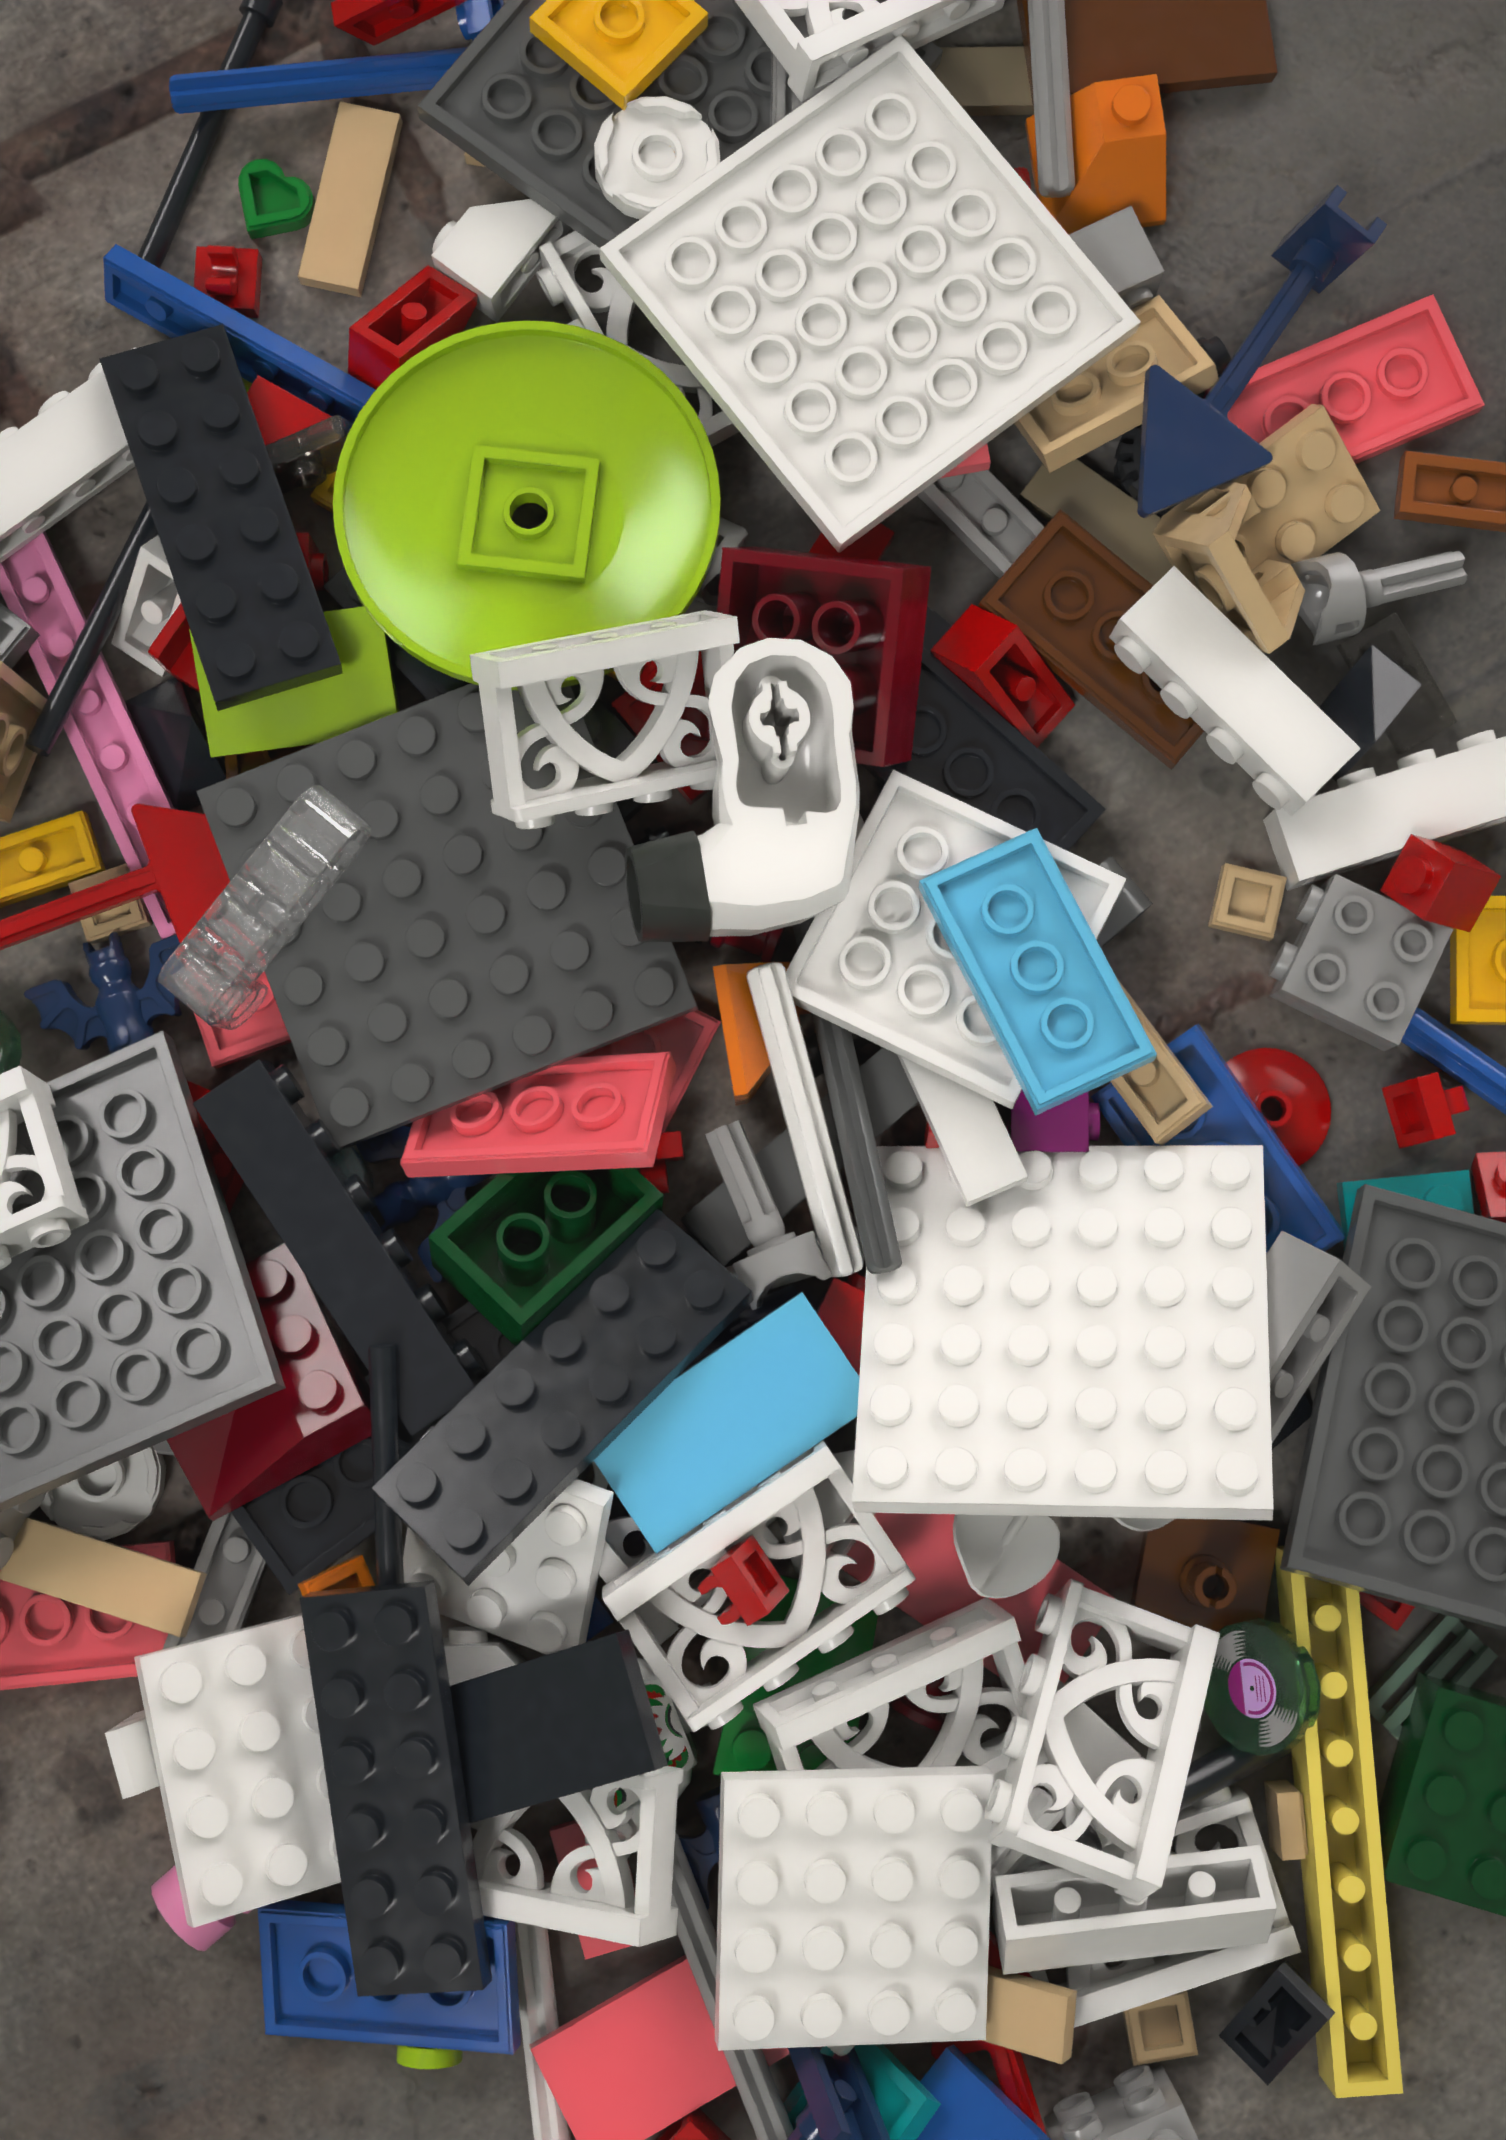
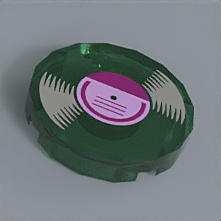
[1204,1618,1321,1756]

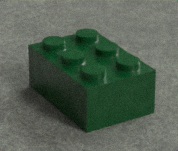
[428,1168,664,1347]
[1378,1671,1506,1917]

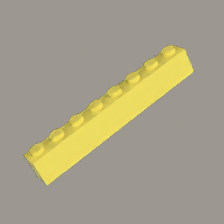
[1275,1545,1403,2098]

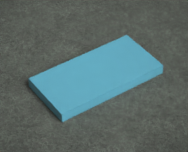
[918,828,1157,1116]
[594,1292,859,1554]

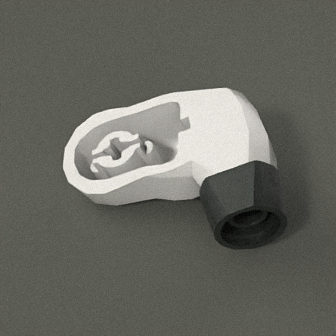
[625,638,860,942]

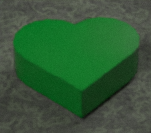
[238,159,316,240]

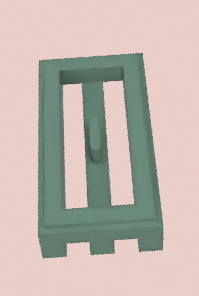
[1368,1613,1498,1743]

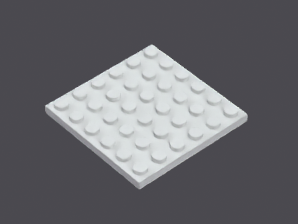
[600,34,1141,553]
[852,1145,1274,1520]

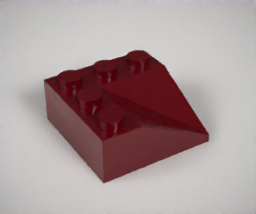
[706,546,931,767]
[166,1243,371,1521]

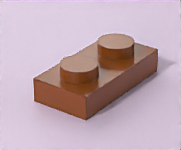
[1394,451,1506,532]

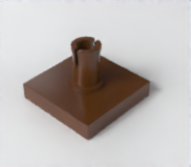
[1130,1519,1280,1658]

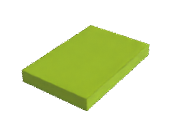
[189,606,399,757]

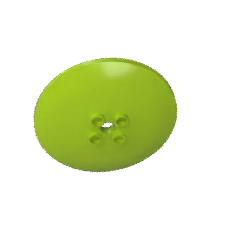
[333,320,721,691]

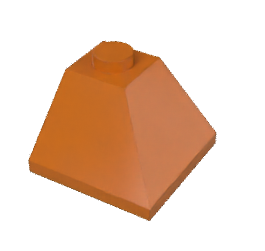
[1025,74,1166,235]
[713,962,811,1106]

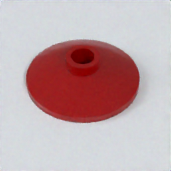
[1226,1048,1331,1166]

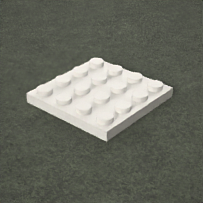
[786,770,1126,1109]
[134,1613,341,1928]
[715,1766,994,2051]

